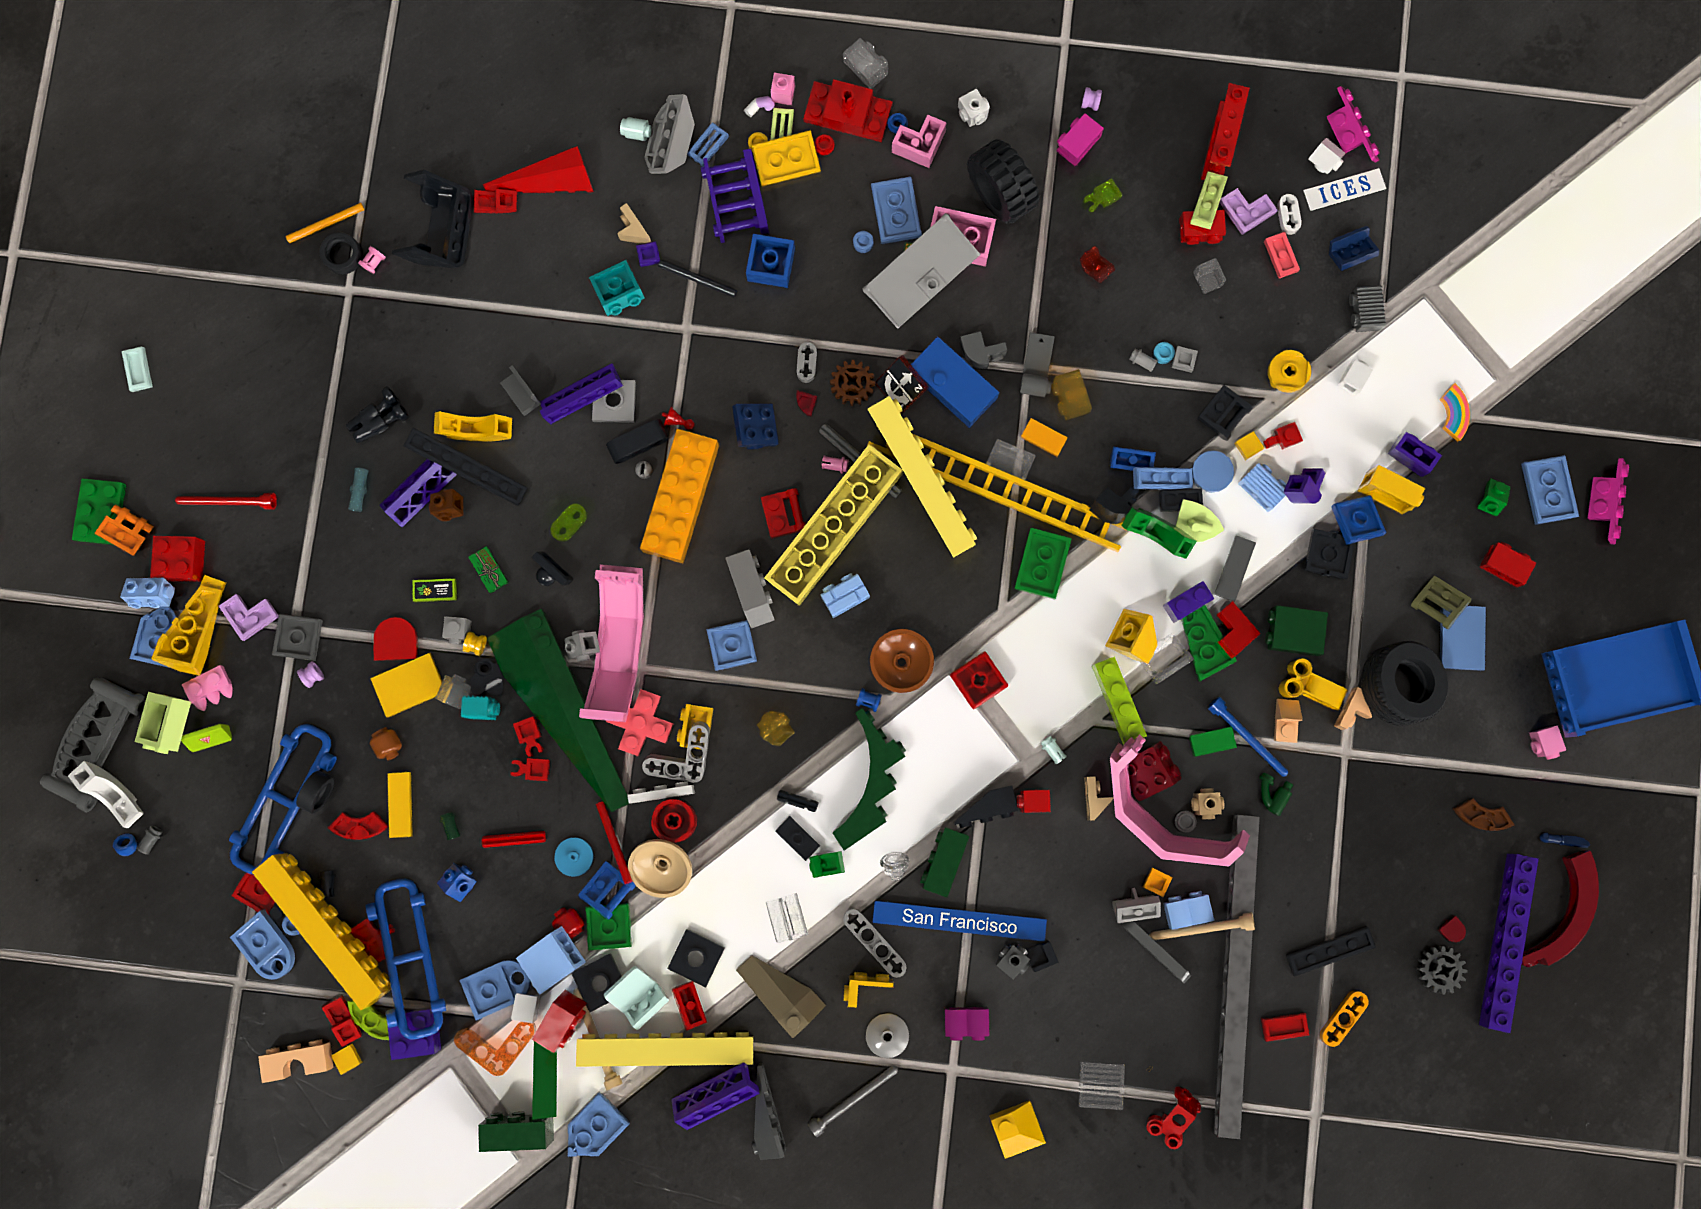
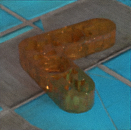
[454,1022,536,1076]

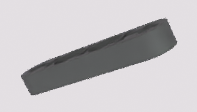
[1121,921,1191,984]

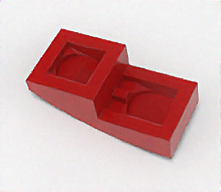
[474,189,517,213]
[322,995,362,1047]

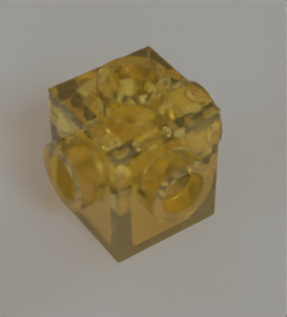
[757,711,795,746]

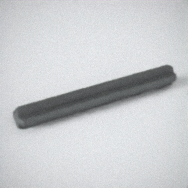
[819,423,902,498]

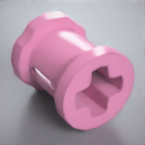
[358,246,386,274]

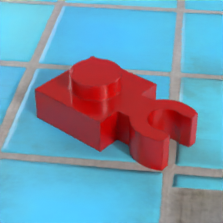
[513,717,543,757]
[511,758,550,781]

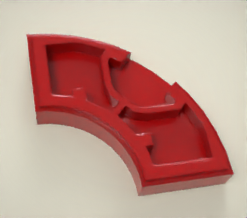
[328,811,389,840]

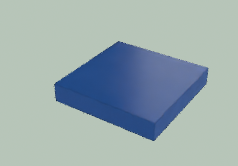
[1331,495,1386,545]

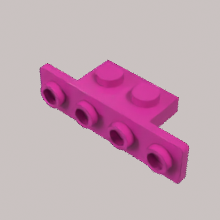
[1327,86,1380,163]
[1588,458,1629,544]

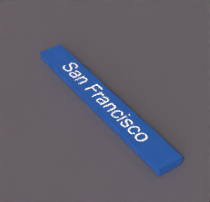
[873,901,1047,941]

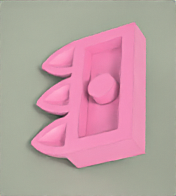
[182,665,233,711]

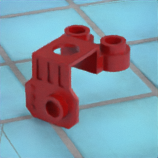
[1146,1087,1201,1149]

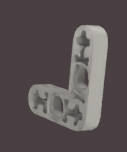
[642,721,710,783]

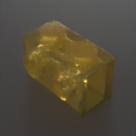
[1051,369,1092,420]

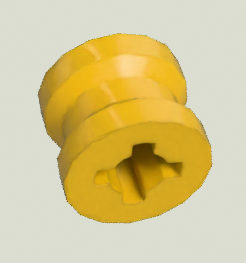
[463,631,487,656]

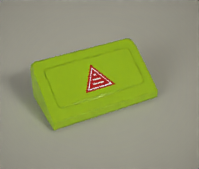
[181,724,232,752]

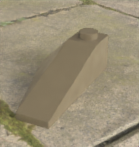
[736,955,826,1038]

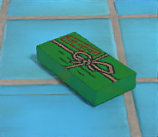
[469,546,509,593]

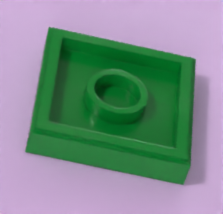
[585,903,632,951]

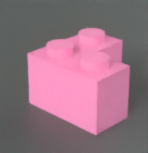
[892,115,946,168]

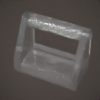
[1140,633,1194,685]

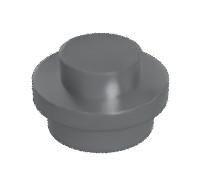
[1175,811,1197,832]

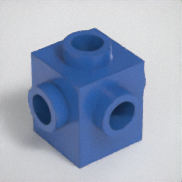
[437,863,477,902]

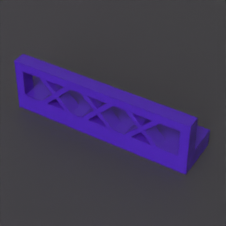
[540,363,623,424]
[380,459,457,527]
[672,1063,760,1130]

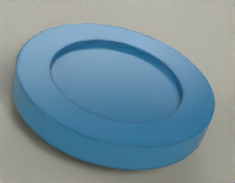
[555,838,594,877]

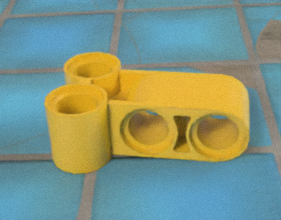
[1279,659,1348,710]

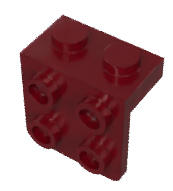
[1128,741,1182,801]

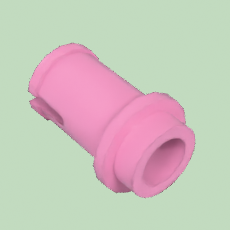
[822,456,849,474]

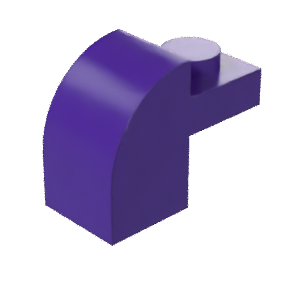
[1284,468,1326,504]

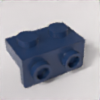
[1329,226,1379,271]

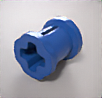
[856,688,882,712]

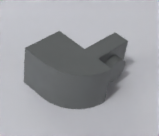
[960,332,1007,369]

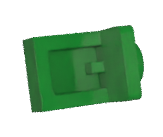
[1478,478,1510,516]
[809,851,845,878]

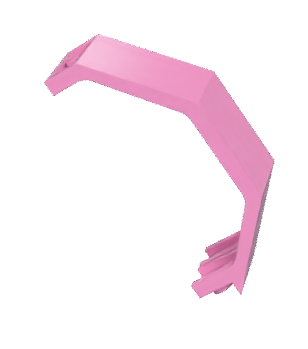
[579,564,644,722]
[1110,734,1250,866]

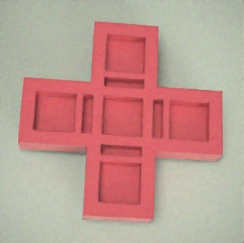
[606,689,674,756]

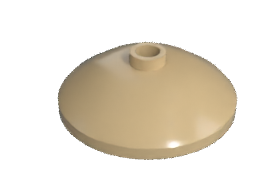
[628,839,692,898]

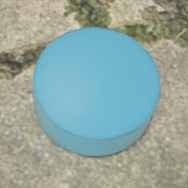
[1153,342,1175,364]

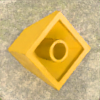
[1105,609,1158,664]
[989,1100,1046,1159]

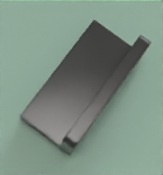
[500,365,541,416]

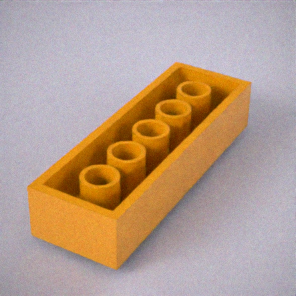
[640,429,719,564]

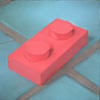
[1264,232,1300,279]

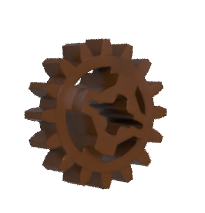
[830,360,875,406]

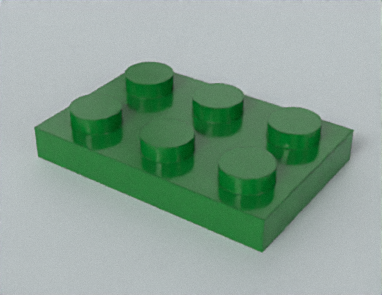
[72,479,126,545]
[1014,528,1072,600]

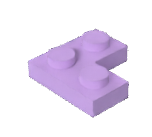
[1219,188,1278,235]
[219,594,279,641]

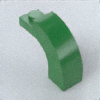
[1121,508,1197,559]

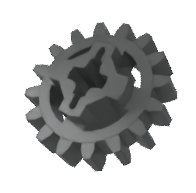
[1417,946,1467,994]

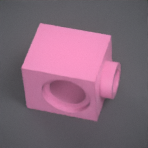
[771,73,795,105]

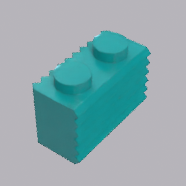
[461,695,500,720]

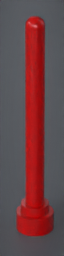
[175,493,277,510]

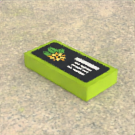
[413,579,457,602]

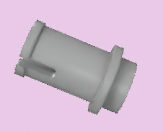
[1129,349,1157,372]

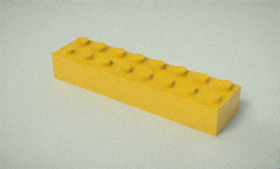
[252,853,391,1010]

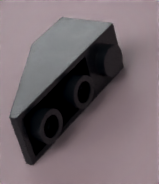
[953,785,1018,828]

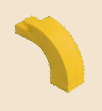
[434,411,512,441]

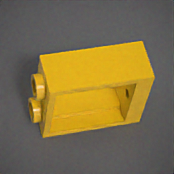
[1357,465,1425,514]

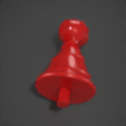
[662,406,694,430]

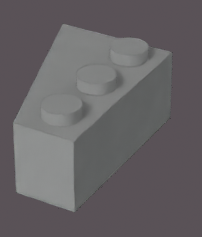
[726,549,775,629]

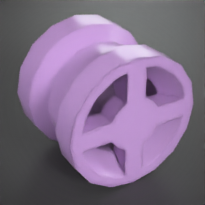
[1081,87,1102,111]
[297,661,324,688]

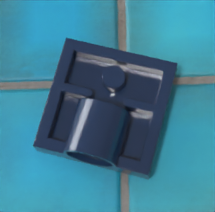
[732,404,779,450]

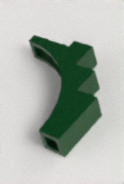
[832,708,906,851]

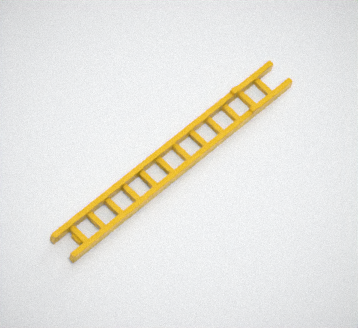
[867,425,1126,552]

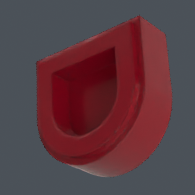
[1438,915,1466,942]

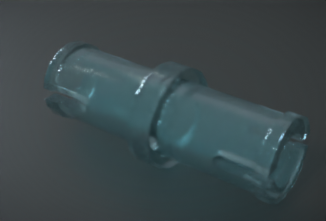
[348,468,368,512]

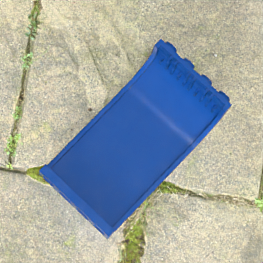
[1541,620,1701,738]

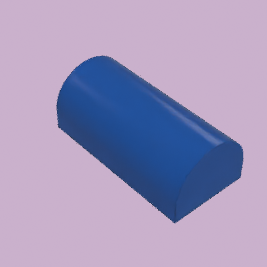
[1110,447,1156,471]

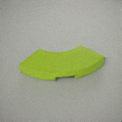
[347,1000,389,1040]

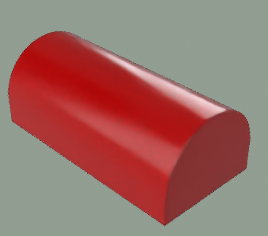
[672,981,707,1031]

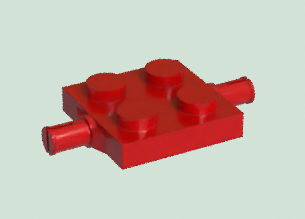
[350,918,395,963]

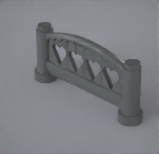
[40,677,147,813]

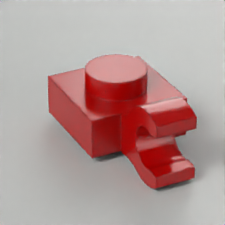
[1263,422,1303,450]

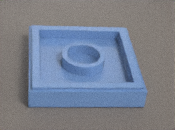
[706,620,757,671]

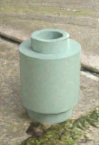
[620,117,652,141]

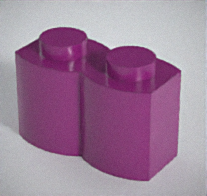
[945,1007,989,1041]

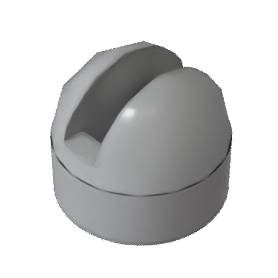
[635,461,653,479]

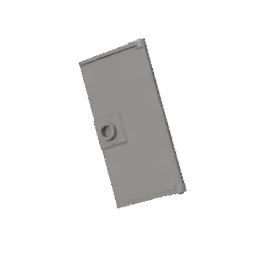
[862,213,981,329]

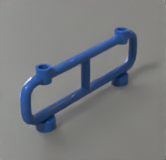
[229,724,337,875]
[366,878,447,1040]

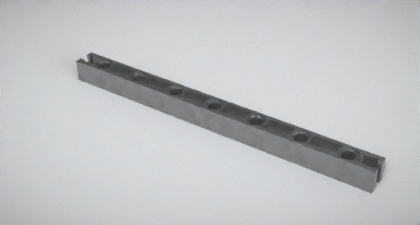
[1213,815,1259,1139]

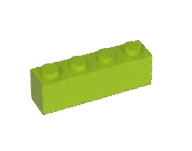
[1091,656,1147,745]

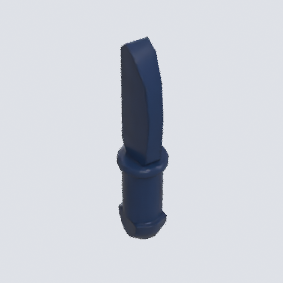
[1539,833,1590,848]

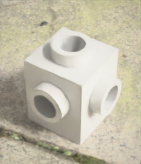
[958,89,990,127]

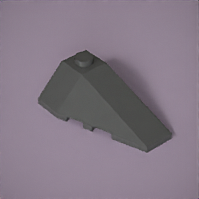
[752,1062,787,1160]

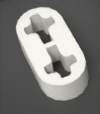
[1277,194,1301,235]

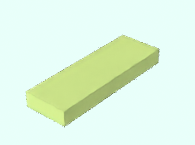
[1190,171,1228,230]

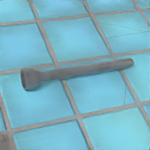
[807,1065,898,1137]

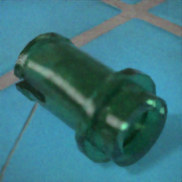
[439,812,461,841]

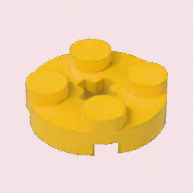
[1268,350,1311,393]

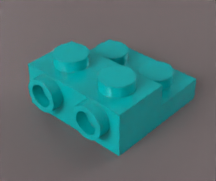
[589,260,645,316]

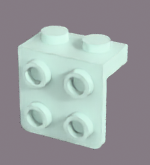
[604,966,669,1031]

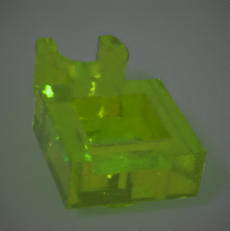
[1083,178,1123,212]

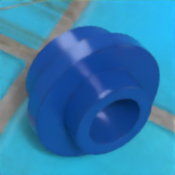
[888,113,908,134]

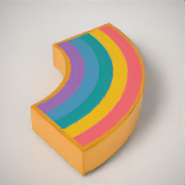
[1439,383,1470,442]

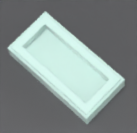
[122,346,153,392]

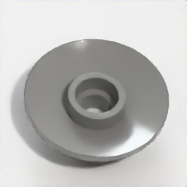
[866,1013,909,1058]

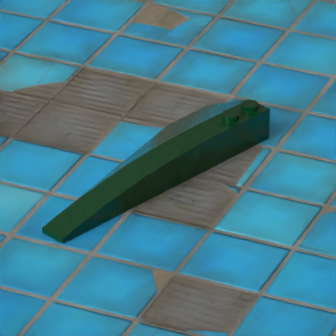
[487,609,629,812]

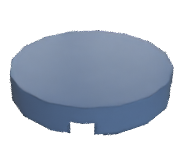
[1192,451,1234,493]

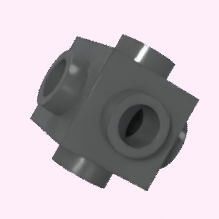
[995,943,1030,980]

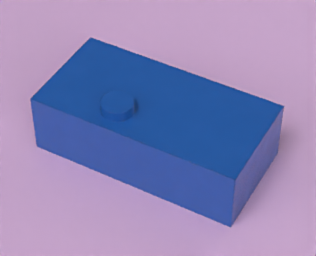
[909,337,999,428]

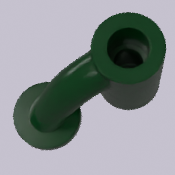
[1258,772,1293,816]

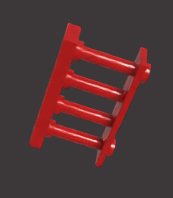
[1201,83,1250,180]

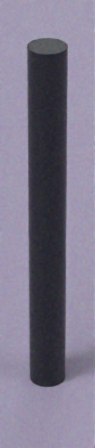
[658,259,737,298]

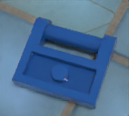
[578,861,636,920]

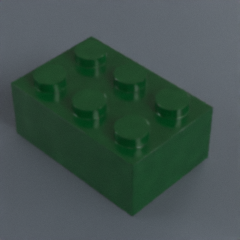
[478,1111,554,1152]

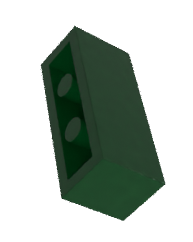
[920,827,969,898]

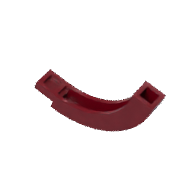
[1521,850,1599,967]

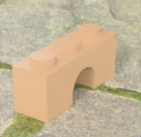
[258,1039,334,1083]

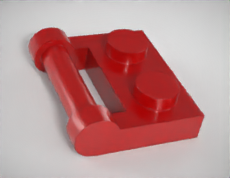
[761,488,806,539]

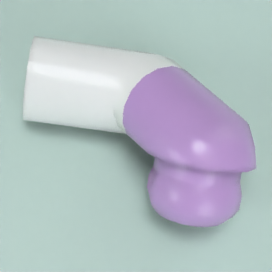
[744,96,775,117]

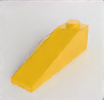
[151,586,223,676]

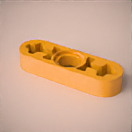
[1320,991,1368,1047]

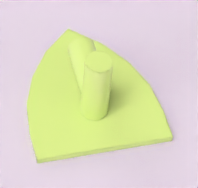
[1175,499,1224,542]

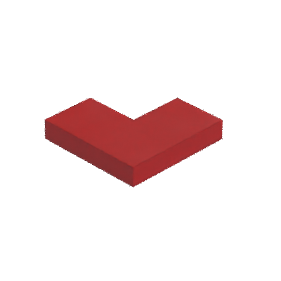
[1217,601,1261,658]

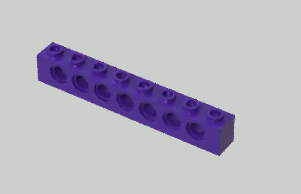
[1479,853,1538,1033]

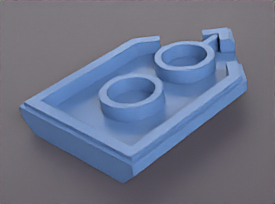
[130,606,177,668]
[568,1092,630,1157]

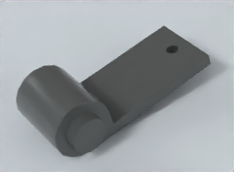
[1020,332,1055,397]

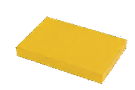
[751,130,821,187]
[370,653,447,717]

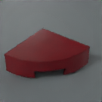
[796,390,817,417]

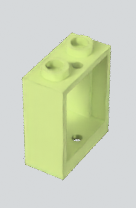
[135,692,191,754]

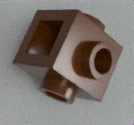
[429,489,463,521]

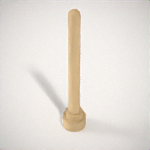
[1149,912,1255,940]
[573,988,623,1091]

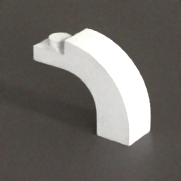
[68,761,144,828]

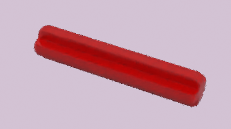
[482,831,546,848]

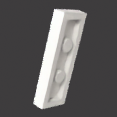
[628,781,695,804]

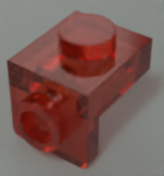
[1080,246,1115,283]

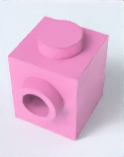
[1529,725,1566,760]

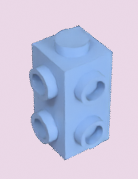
[120,578,175,609]

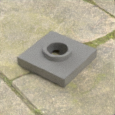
[592,380,636,423]

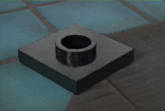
[667,929,725,988]
[571,953,622,1013]

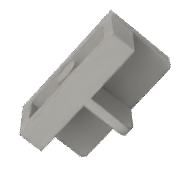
[1112,888,1161,923]

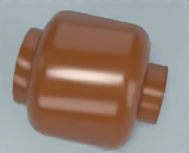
[370,727,402,761]

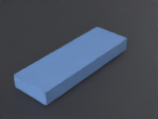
[1133,467,1193,490]

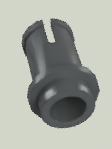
[136,826,163,855]

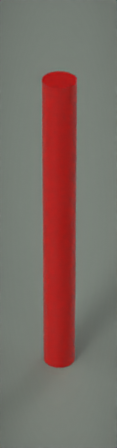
[596,802,633,884]

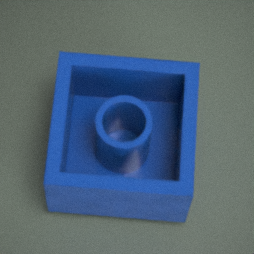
[746,234,795,288]

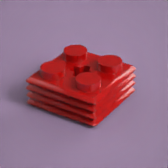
[950,651,1008,710]

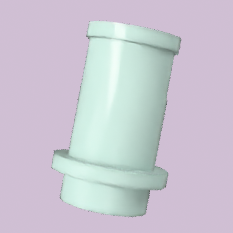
[1041,736,1066,764]

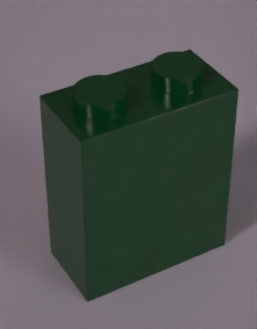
[1265,606,1328,656]

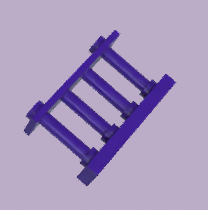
[701,149,769,243]

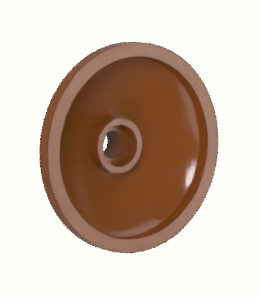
[870,629,934,693]

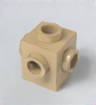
[1191,788,1224,819]

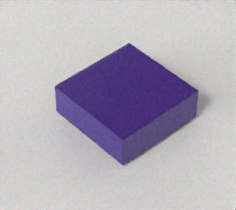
[636,241,660,267]

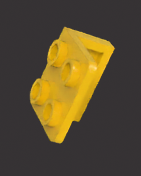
[844,972,894,1008]

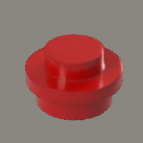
[814,134,835,155]

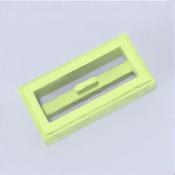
[770,108,794,140]

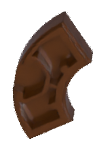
[1453,798,1514,831]

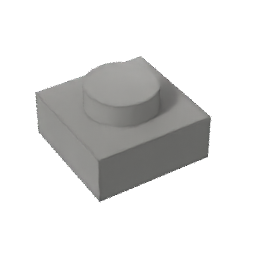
[1171,346,1198,373]

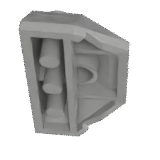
[645,94,695,174]

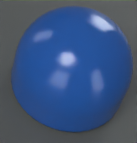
[113,834,137,856]

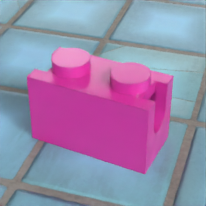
[1057,114,1104,166]

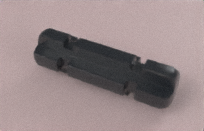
[777,790,819,812]

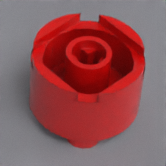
[651,799,697,843]

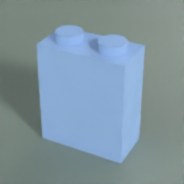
[516,926,586,995]

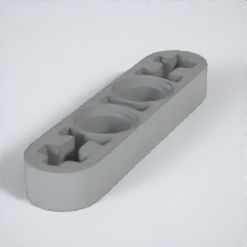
[843,908,907,978]

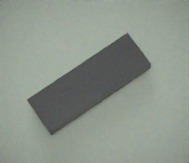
[1214,535,1256,602]

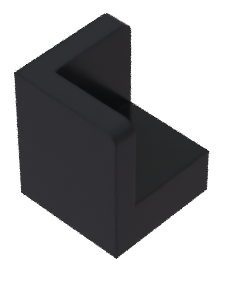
[1026,940,1059,972]

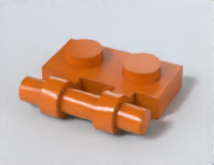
[95,504,154,556]

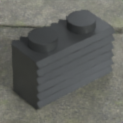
[1349,285,1386,333]

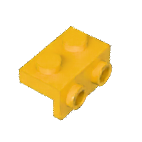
[677,704,714,750]

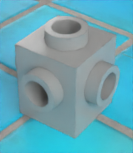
[564,630,600,662]

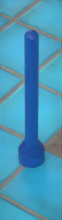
[1207,697,1288,777]

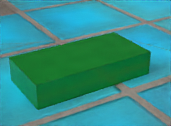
[1189,727,1237,757]

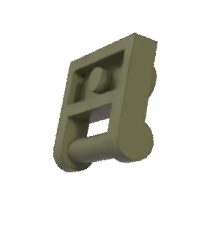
[1411,575,1471,630]

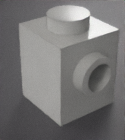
[442,617,472,645]

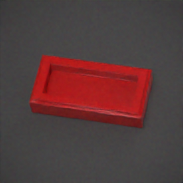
[1261,1012,1309,1042]

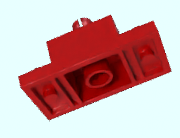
[803,79,893,142]

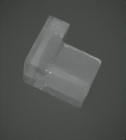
[1193,258,1226,294]

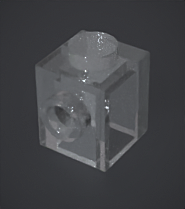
[435,674,471,709]

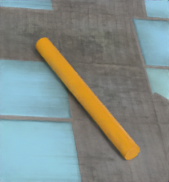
[286,203,365,243]

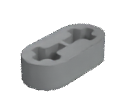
[797,342,817,383]

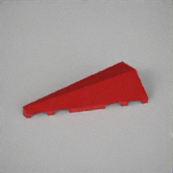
[483,146,594,193]

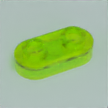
[551,504,587,541]

